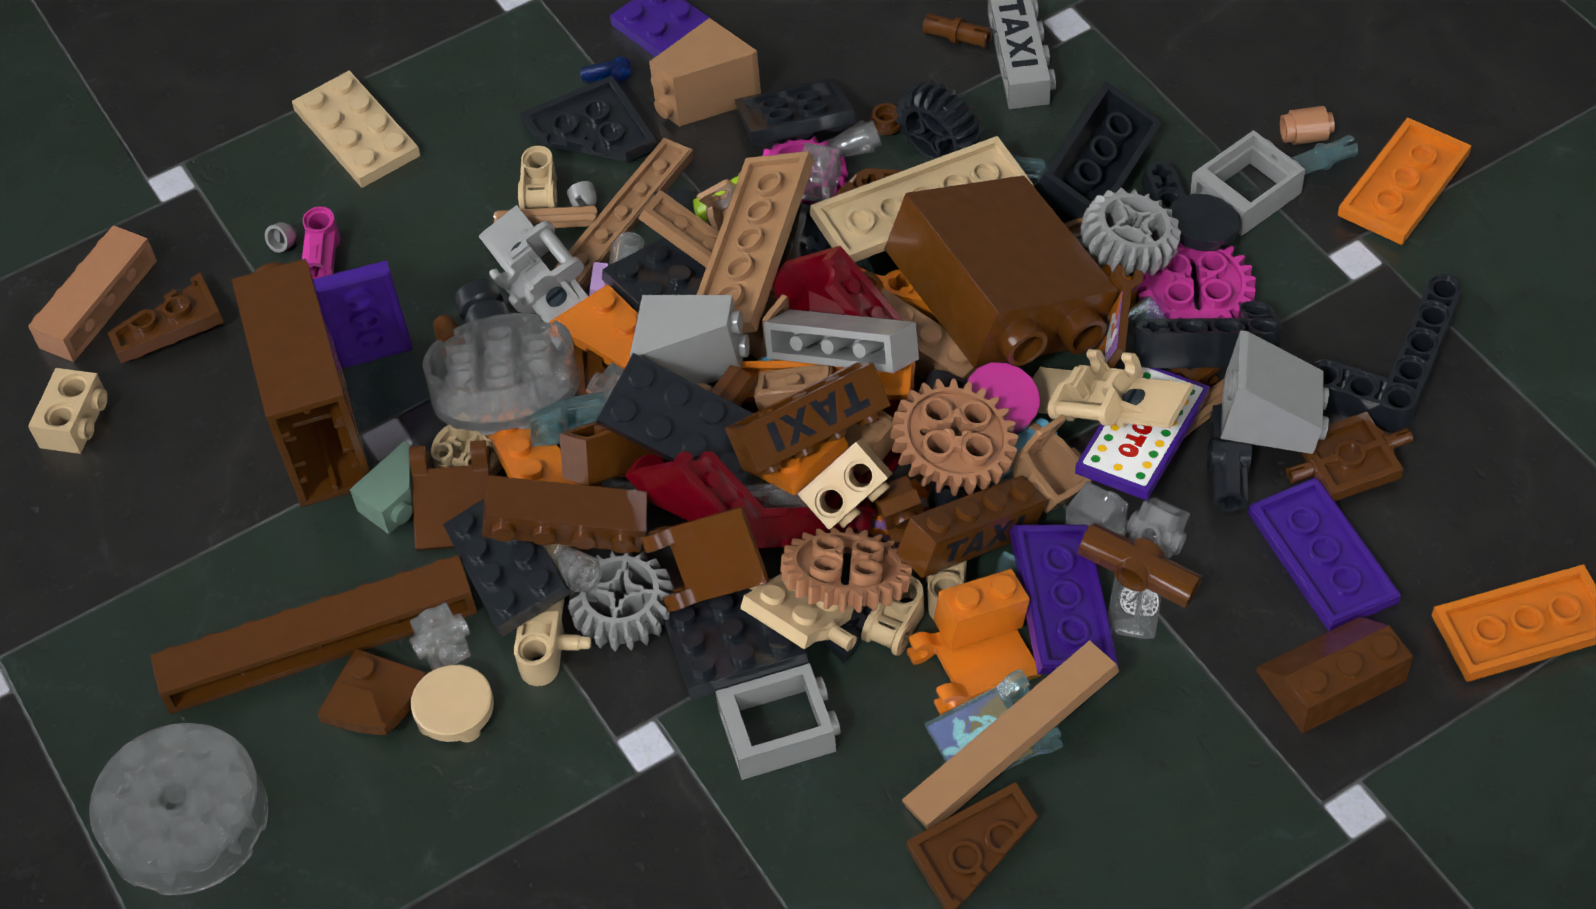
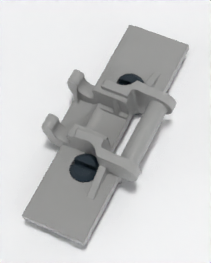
[479,205,588,349]

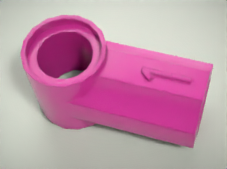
[302,206,341,279]

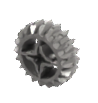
[1080,188,1181,277]
[568,550,674,652]

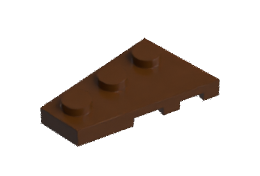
[107,272,224,364]
[906,782,1038,909]

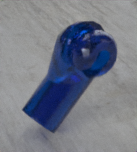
[580,56,631,83]

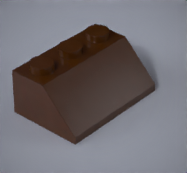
[1256,616,1413,734]

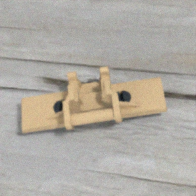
[1032,349,1194,429]

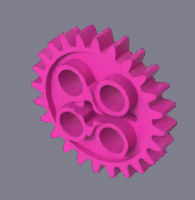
[1137,243,1256,319]

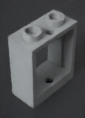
[1190,130,1305,236]
[715,663,841,780]

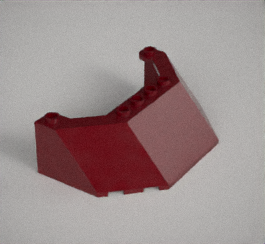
[624,245,915,549]

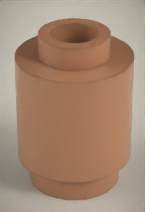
[1280,106,1335,145]

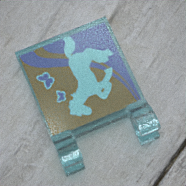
[925,669,1063,773]

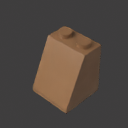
[649,18,761,127]

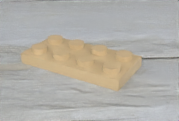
[292,70,420,188]

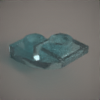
[528,392,605,447]

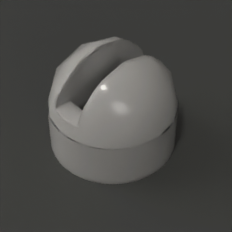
[567,181,597,206]
[265,222,297,252]

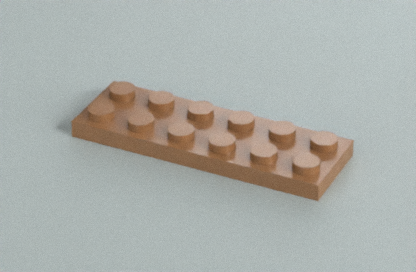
[697,151,814,333]

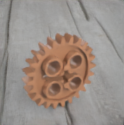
[890,379,1018,496]
[780,527,912,612]

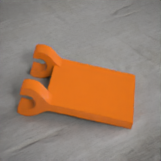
[907,630,1041,716]

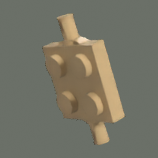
[740,573,857,651]

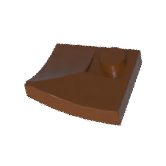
[317,649,426,735]

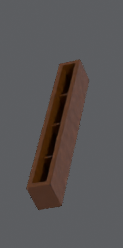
[150,555,477,714]

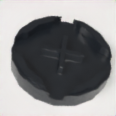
[1169,193,1240,251]

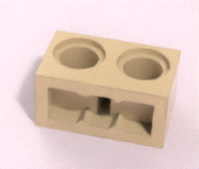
[28,368,107,454]
[798,438,893,530]

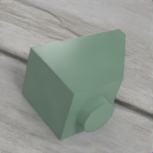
[350,440,414,534]

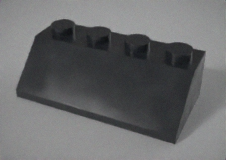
[1033,81,1162,218]

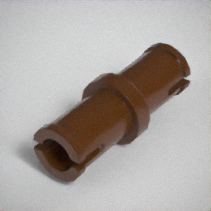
[923,13,993,49]

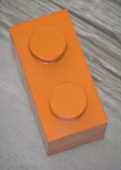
[933,569,1030,650]

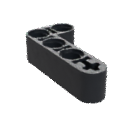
[1133,301,1282,368]

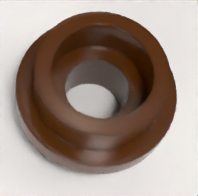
[869,103,902,135]

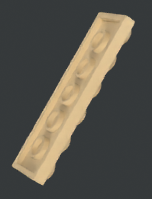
[810,136,1034,262]

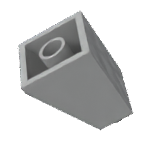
[630,295,750,384]
[1221,330,1329,454]

